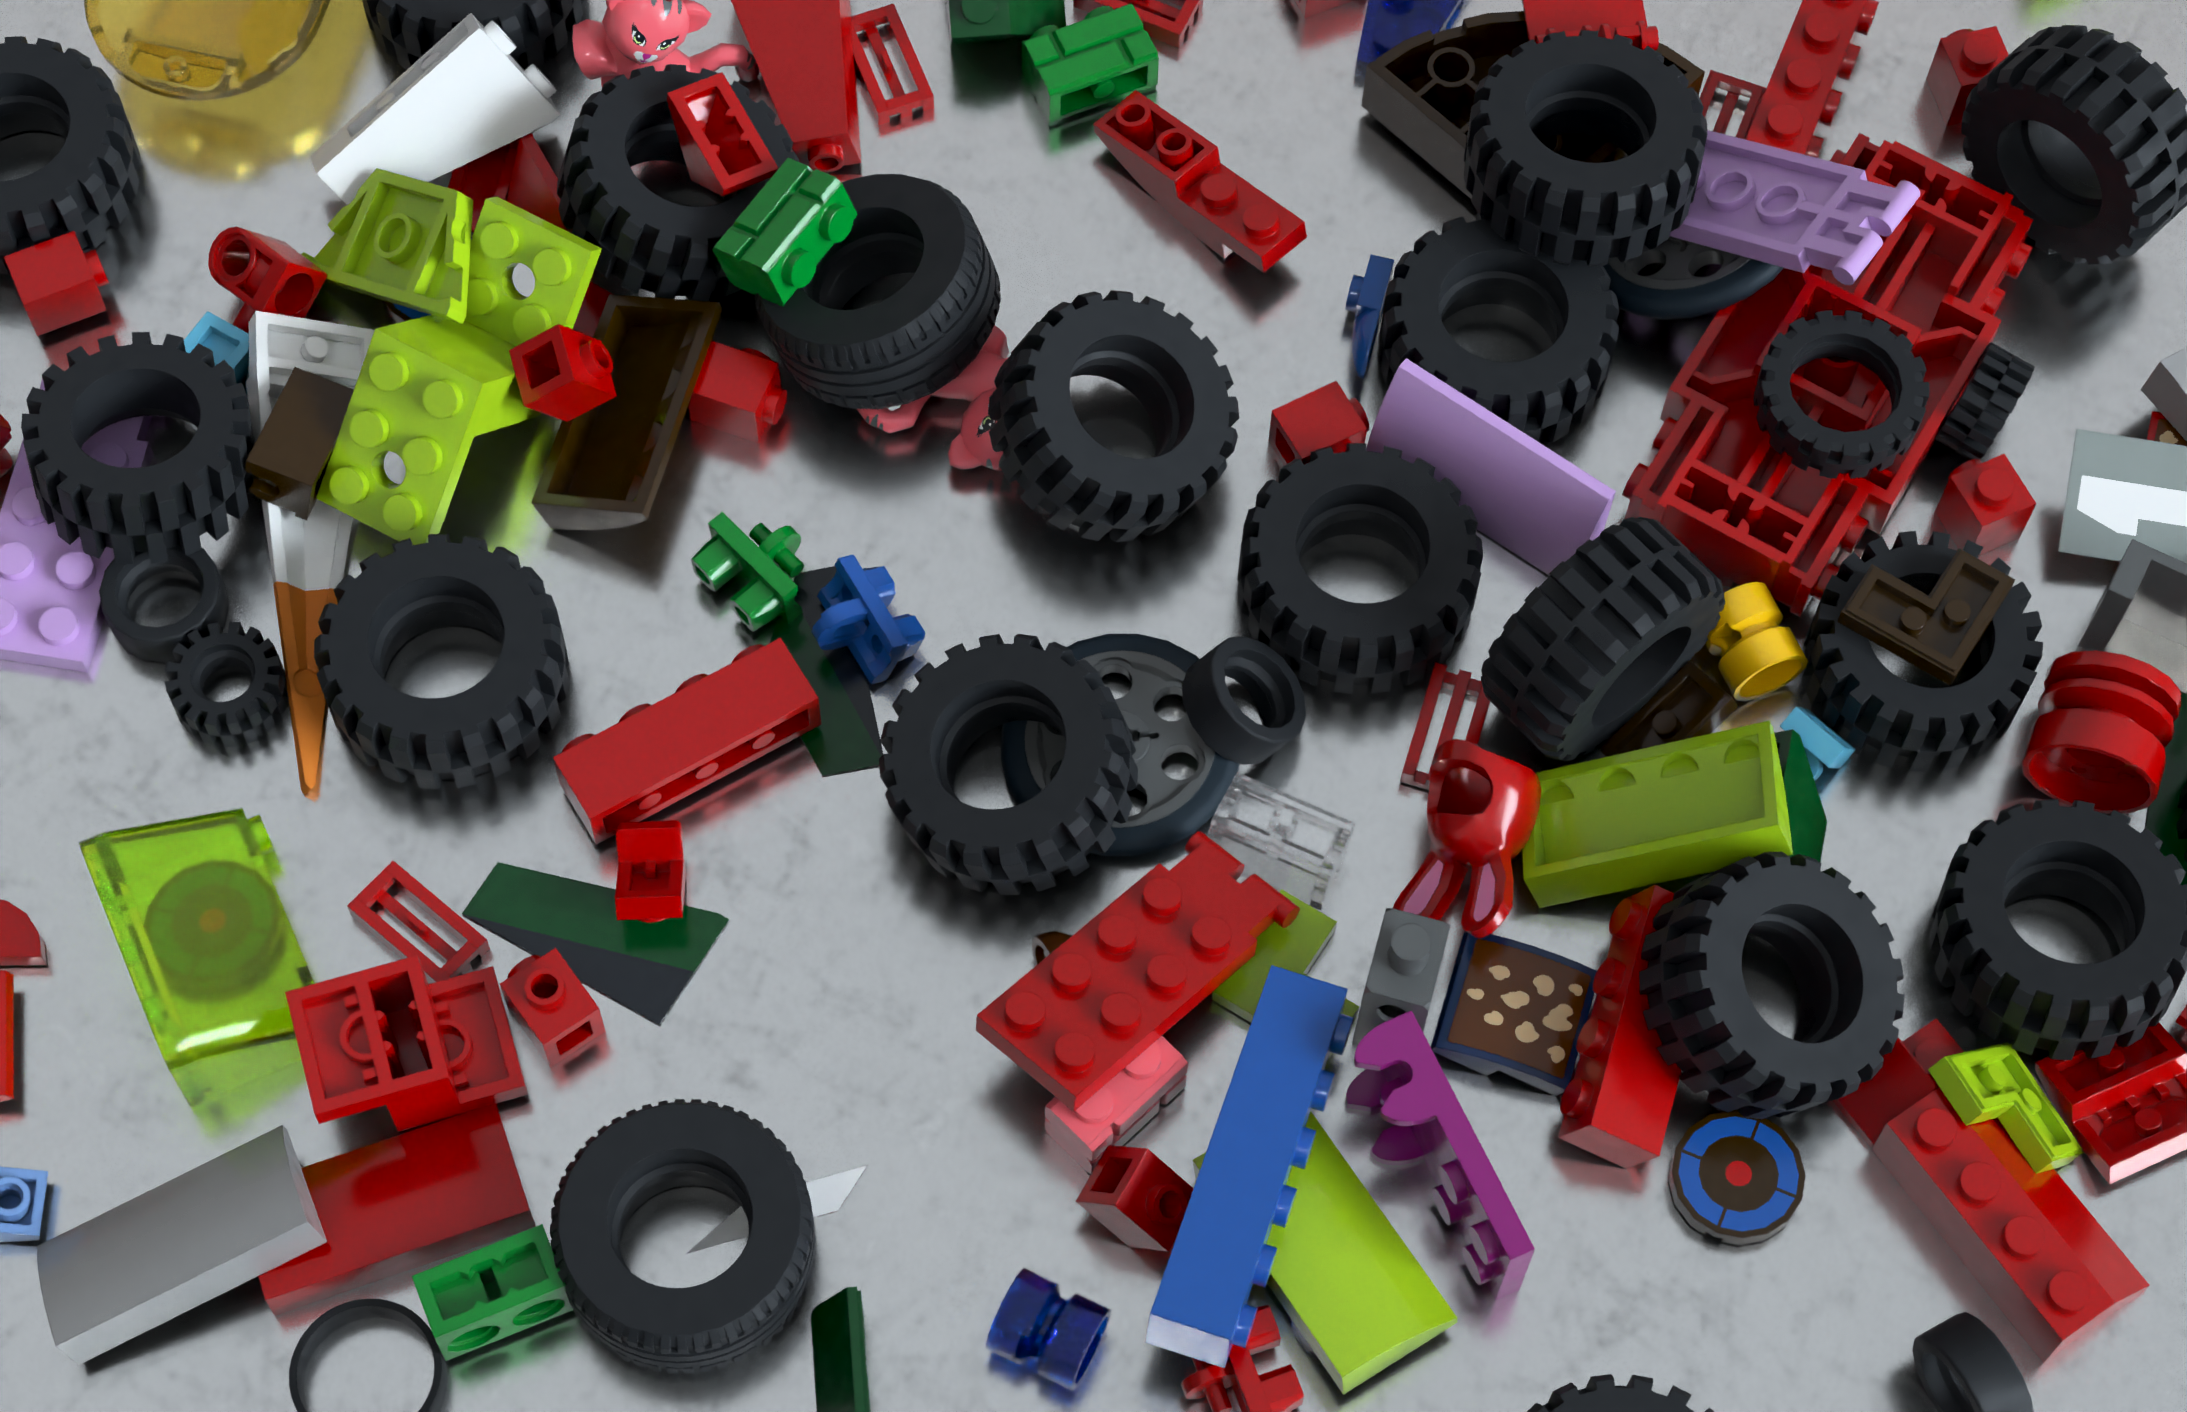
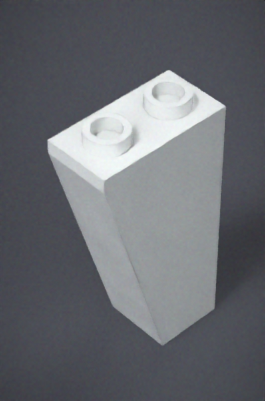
[310,13,560,205]

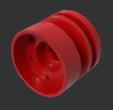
[2022,650,2182,814]

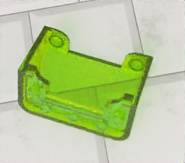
[79,807,315,1106]

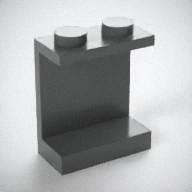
[2078,539,2187,651]

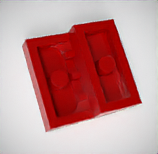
[2035,1022,2187,1184]

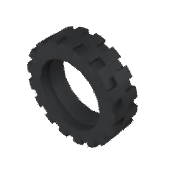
[1753,310,1930,479]

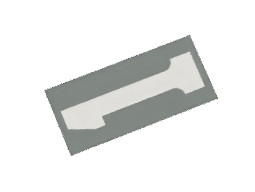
[2058,429,2187,563]

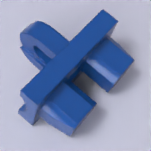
[811,554,925,684]

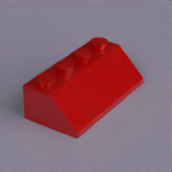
[1871,1087,2150,1363]

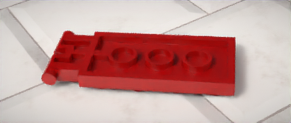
[976,831,1300,1112]

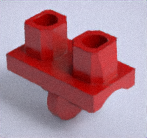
[1181,1305,1304,1412]

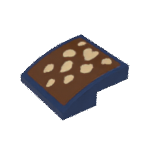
[1431,931,1597,1096]

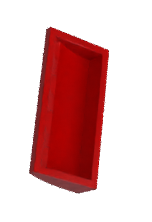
[258,1103,536,1316]

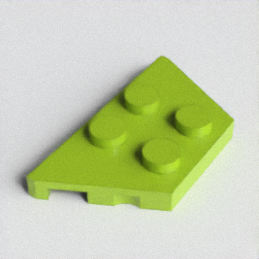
[301,168,473,324]

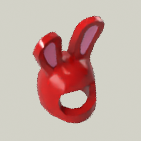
[1393,739,1541,938]

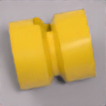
[1705,582,1808,701]

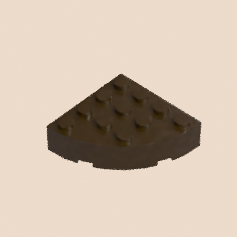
[1361,11,1705,199]

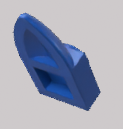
[1345,254,1394,379]

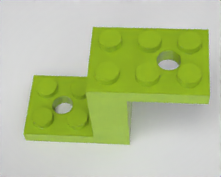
[316,197,602,545]

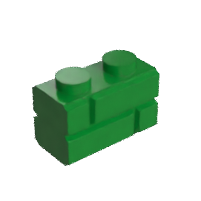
[1022,4,1159,123]
[712,158,858,307]

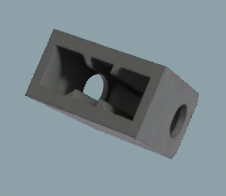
[1352,908,1451,1045]

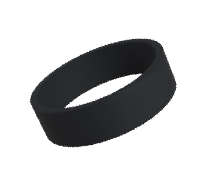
[289,1299,447,1412]

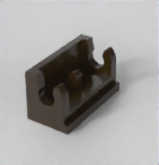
[245,367,354,521]

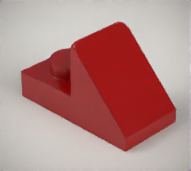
[1833,1018,1964,1149]

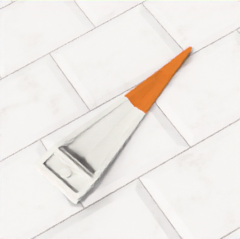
[246,311,375,796]

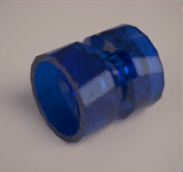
[986,1268,1111,1391]

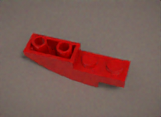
[1093,90,1307,273]

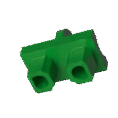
[691,512,804,631]

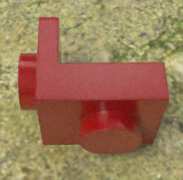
[615,820,686,923]

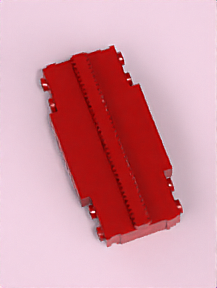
[1622,133,2033,617]

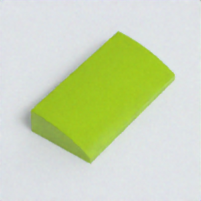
[1522,720,1793,908]
[1193,1112,1458,1395]

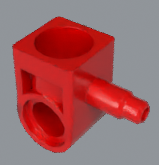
[208,227,327,333]

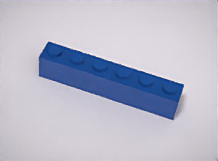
[1145,965,1354,1368]

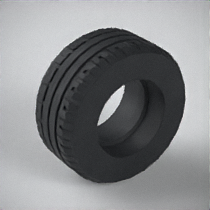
[755,174,1001,409]
[550,1099,816,1373]

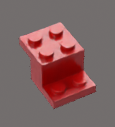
[285,955,528,1132]

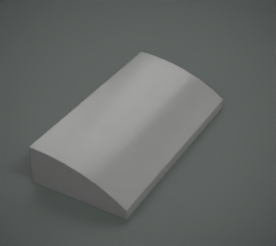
[37,1125,327,1365]

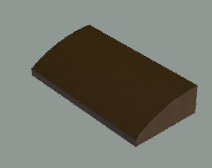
[531,294,722,530]

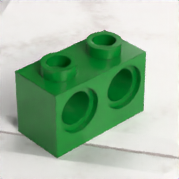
[412,1224,573,1361]

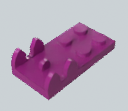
[1345,1010,1535,1301]

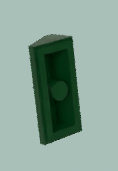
[811,1286,870,1412]

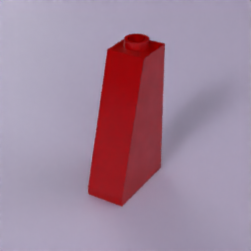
[731,0,861,173]

